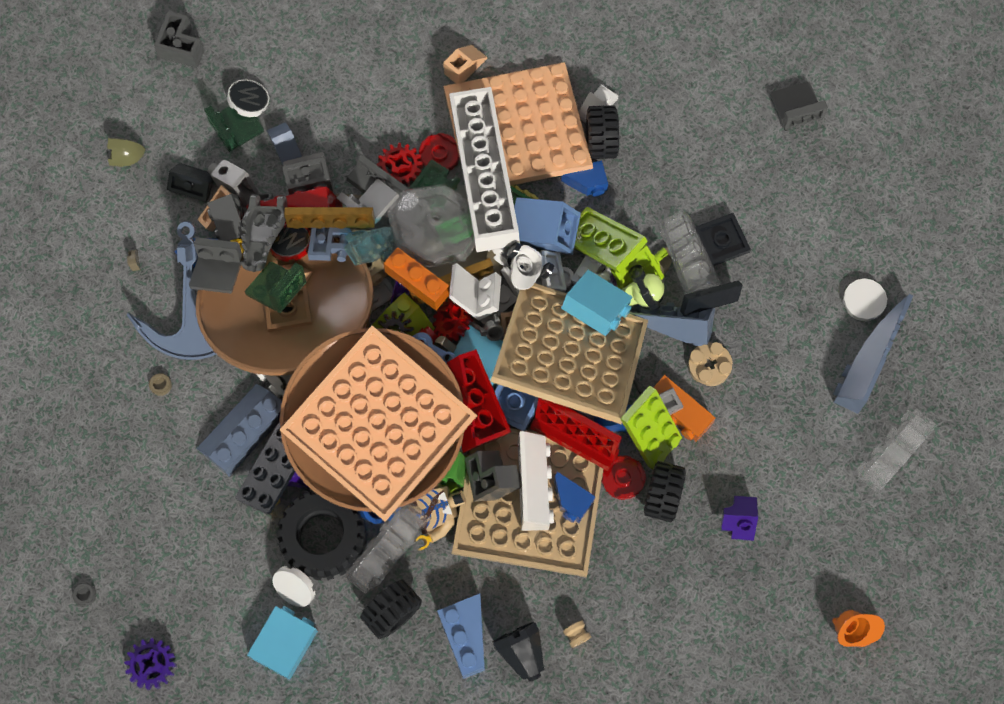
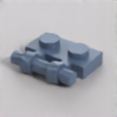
[308,228,352,262]

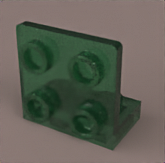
[204,105,264,152]
[245,262,307,313]

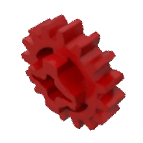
[377,143,423,187]
[432,297,473,342]

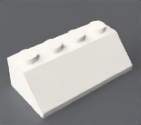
[517,431,554,531]

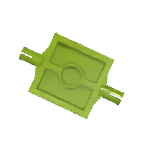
[610,245,668,290]

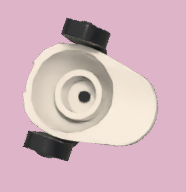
[507,242,554,290]

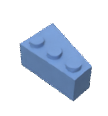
[437,594,485,679]

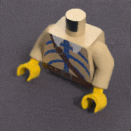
[411,483,466,550]

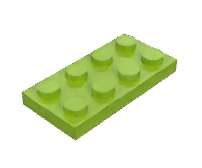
[574,207,648,273]
[620,385,682,469]

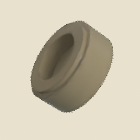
[149,373,172,396]

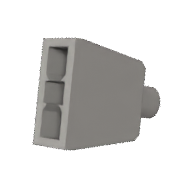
[208,160,258,207]

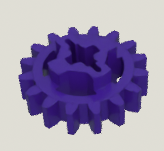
[124,638,177,690]

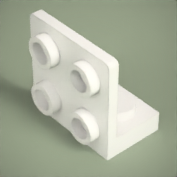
[449,263,501,321]

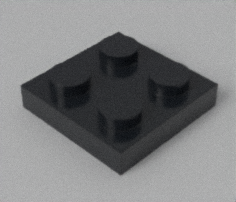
[693,213,751,267]

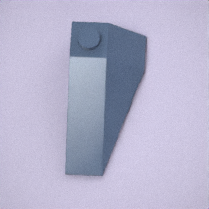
[629,302,715,346]

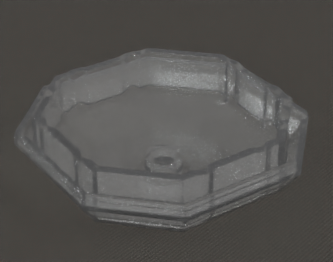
[387,184,475,268]

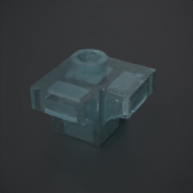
[344,228,391,266]

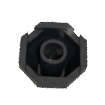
[492,622,544,682]

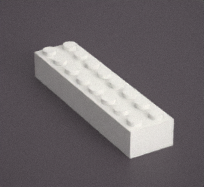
[449,87,520,252]

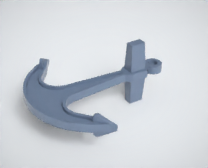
[127,221,217,360]

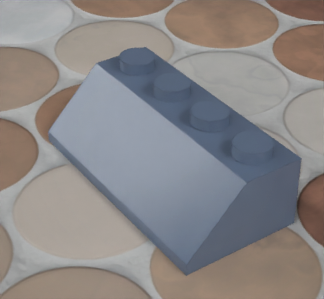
[196,384,282,477]

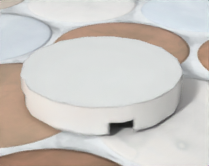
[843,278,887,322]
[272,566,315,607]

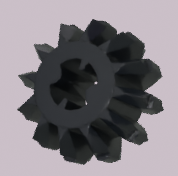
[378,311,414,337]

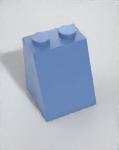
[514,197,581,255]

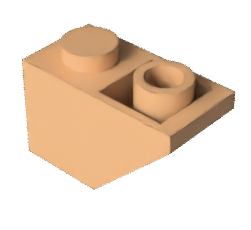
[443,45,487,85]

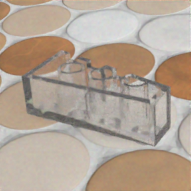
[659,211,722,294]
[856,408,938,495]
[344,502,431,594]

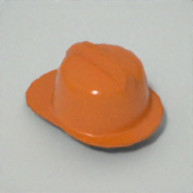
[832,610,885,647]

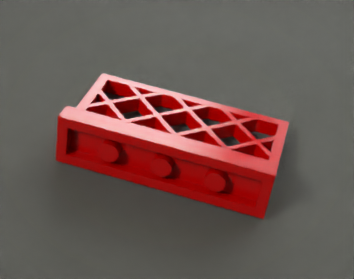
[530,398,622,471]

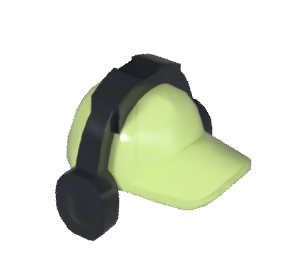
[622,264,664,310]

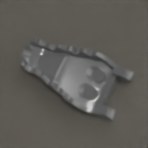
[240,194,287,272]

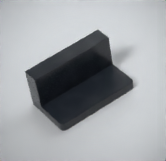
[167,163,214,202]

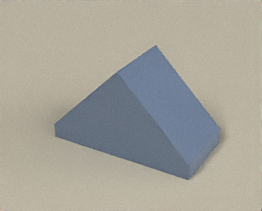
[266,122,302,165]

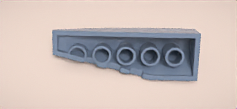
[833,294,913,414]

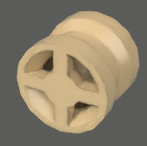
[563,620,592,648]

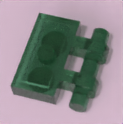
[409,159,461,213]

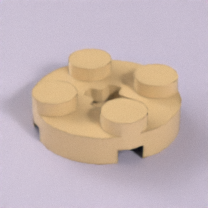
[688,342,733,386]

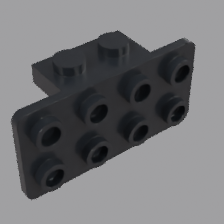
[236,423,295,515]

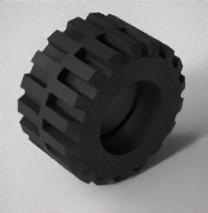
[586,105,619,159]
[644,461,686,522]
[360,579,422,639]

